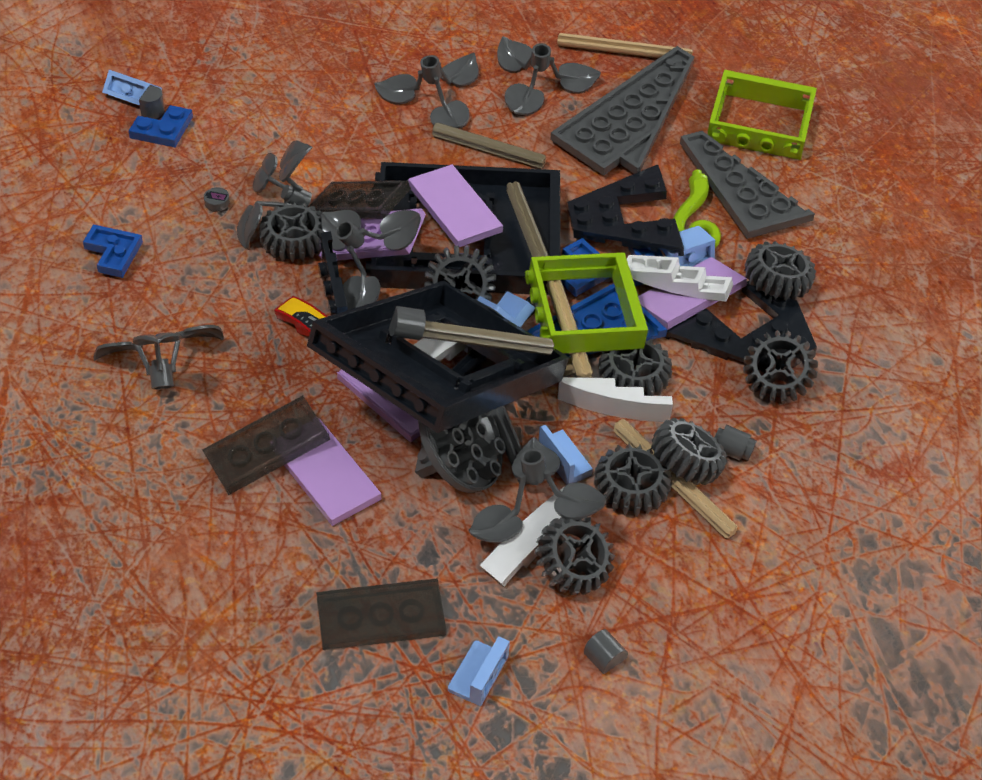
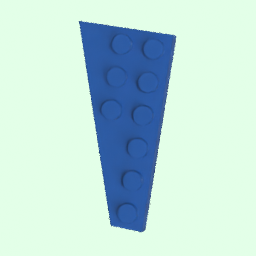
[527,283,667,358]

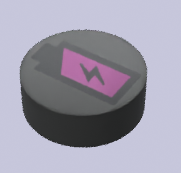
[204,187,230,211]

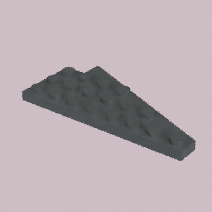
[550,46,695,176]

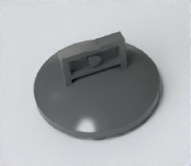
[415,382,506,493]

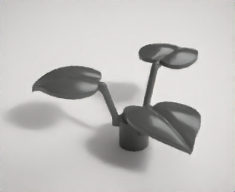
[497,36,601,115]
[374,53,479,128]
[237,140,313,249]
[322,210,421,310]
[93,325,224,390]
[469,437,607,542]

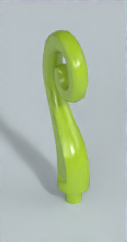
[673,170,721,249]

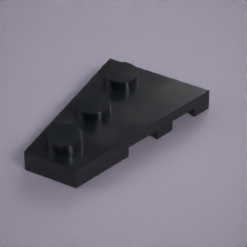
[318,231,348,316]

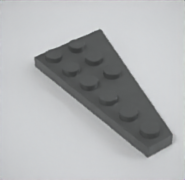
[680,131,815,239]

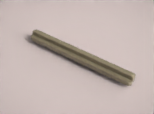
[432,123,546,169]
[507,181,548,257]
[422,321,554,355]

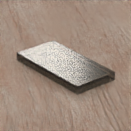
[308,181,411,219]
[202,395,330,495]
[316,578,446,650]

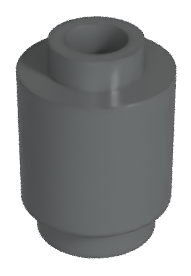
[715,425,757,461]

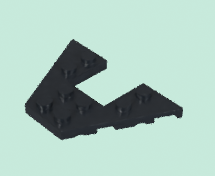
[567,165,684,256]
[665,280,817,373]

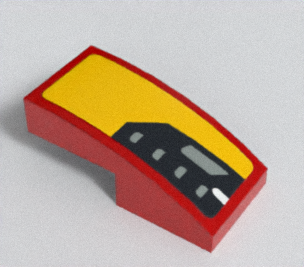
[274,296,328,337]

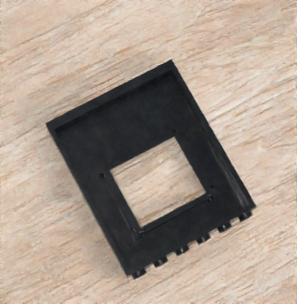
[366,162,560,295]
[307,281,570,433]

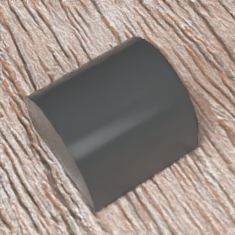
[139,85,165,119]
[389,306,426,340]
[584,629,628,674]

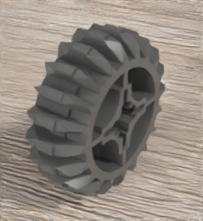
[259,202,324,263]
[744,241,816,301]
[424,245,496,301]
[743,330,818,404]
[598,338,672,396]
[651,418,727,485]
[594,443,672,517]
[534,517,616,595]

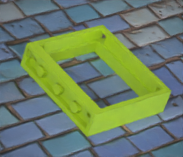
[708,70,817,160]
[525,252,648,353]

